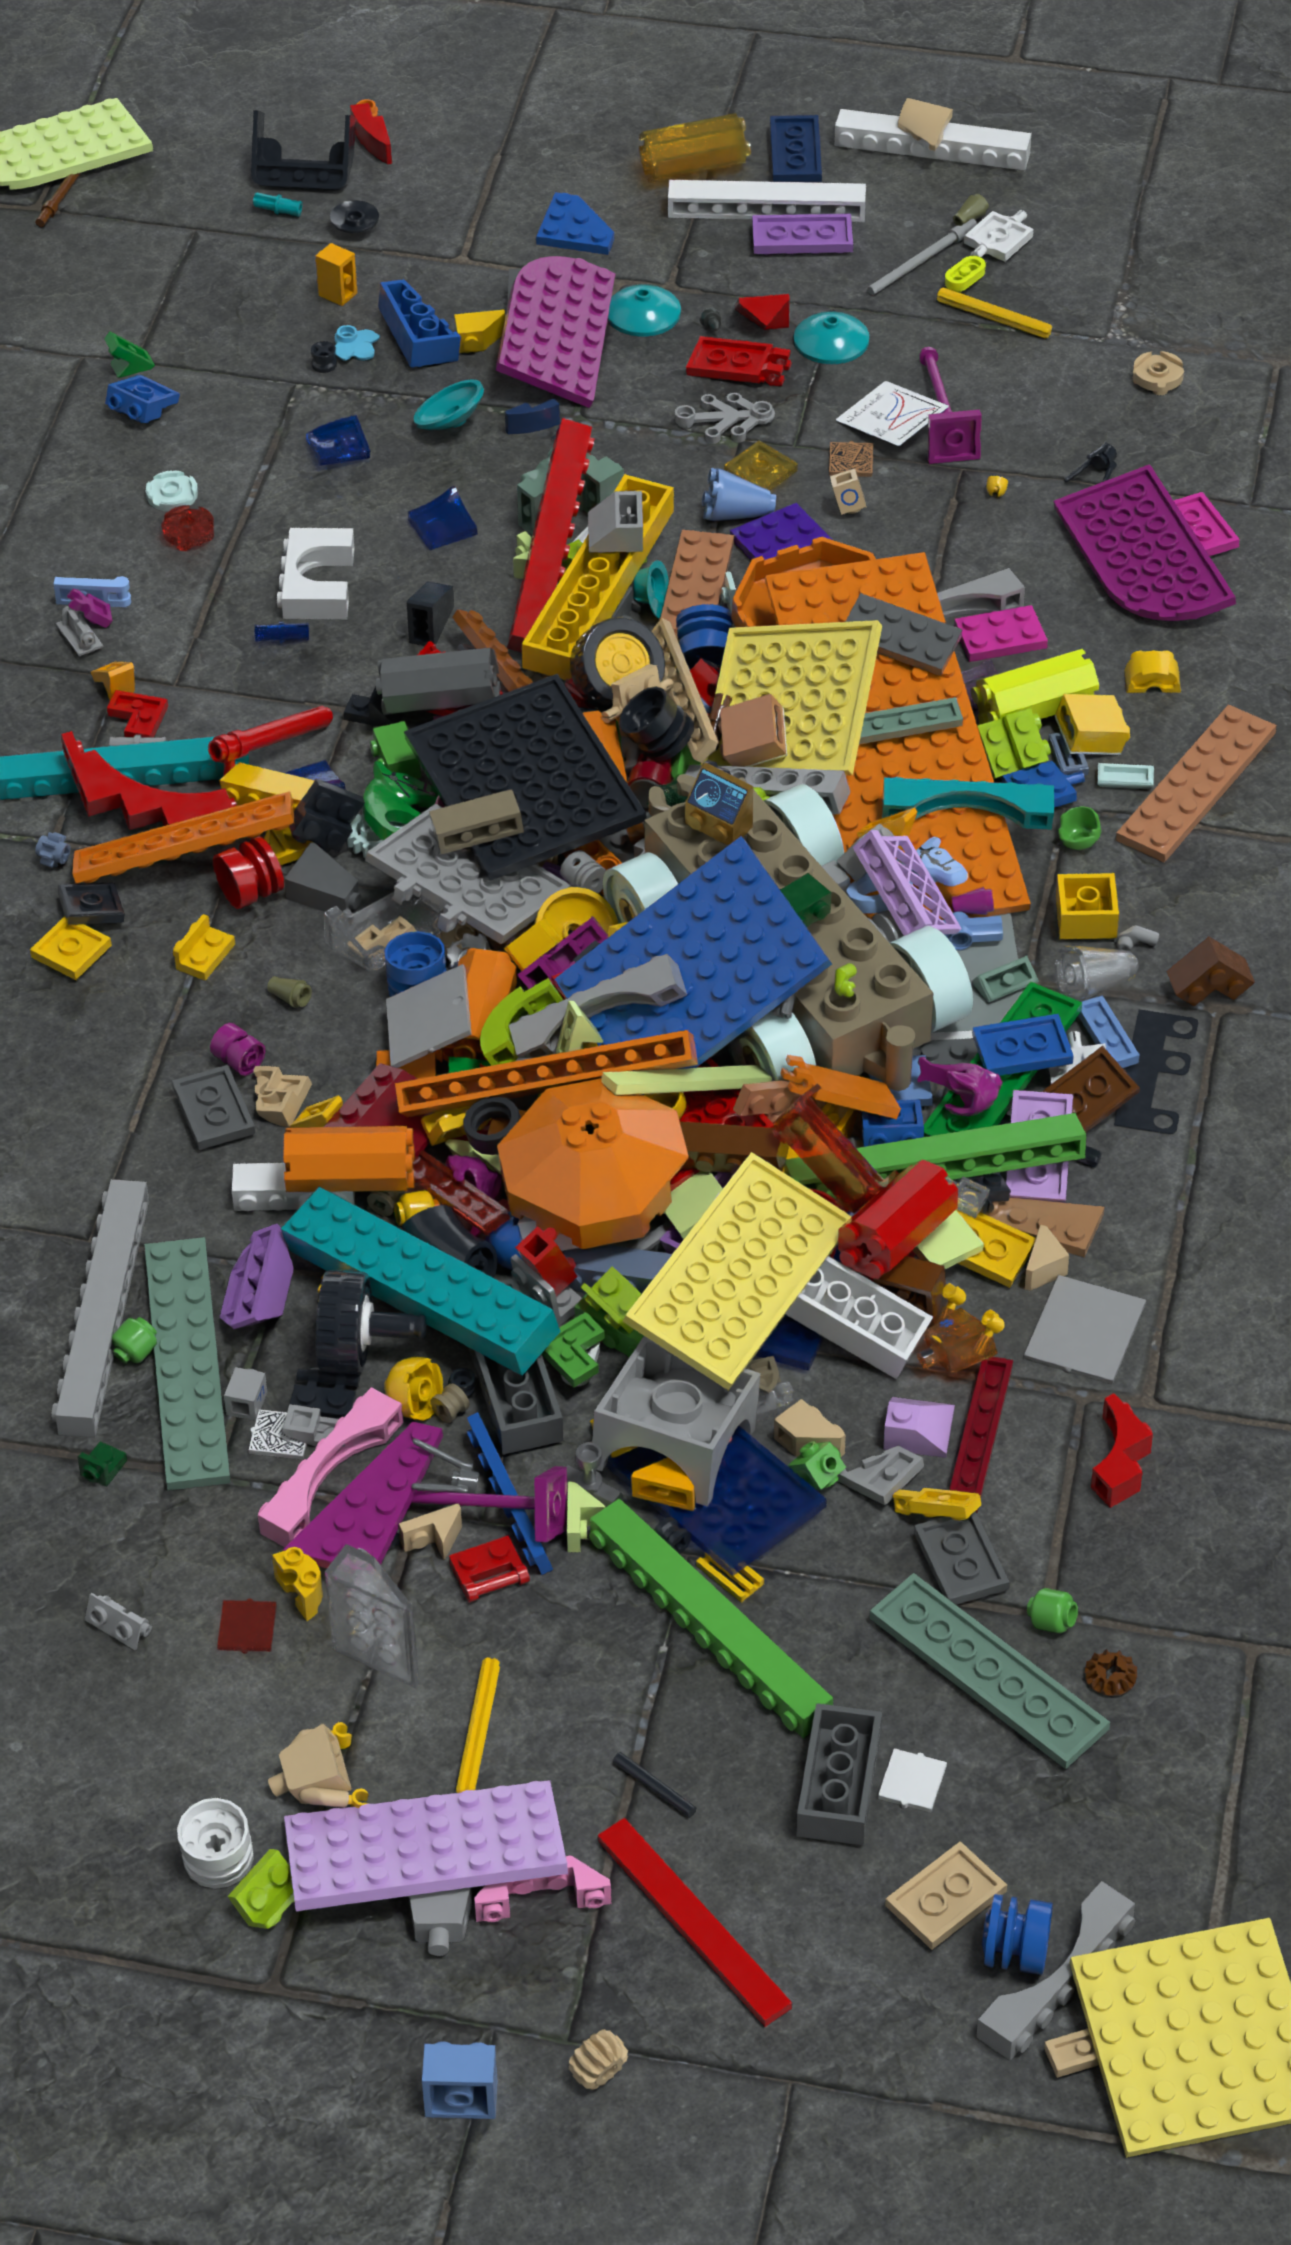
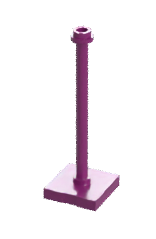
[919,347,982,464]
[411,1466,567,1542]

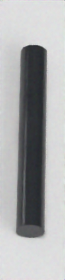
[613,1752,697,1818]

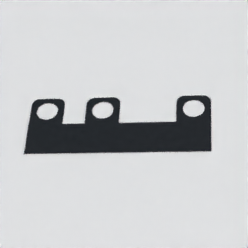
[1114,1009,1198,1134]

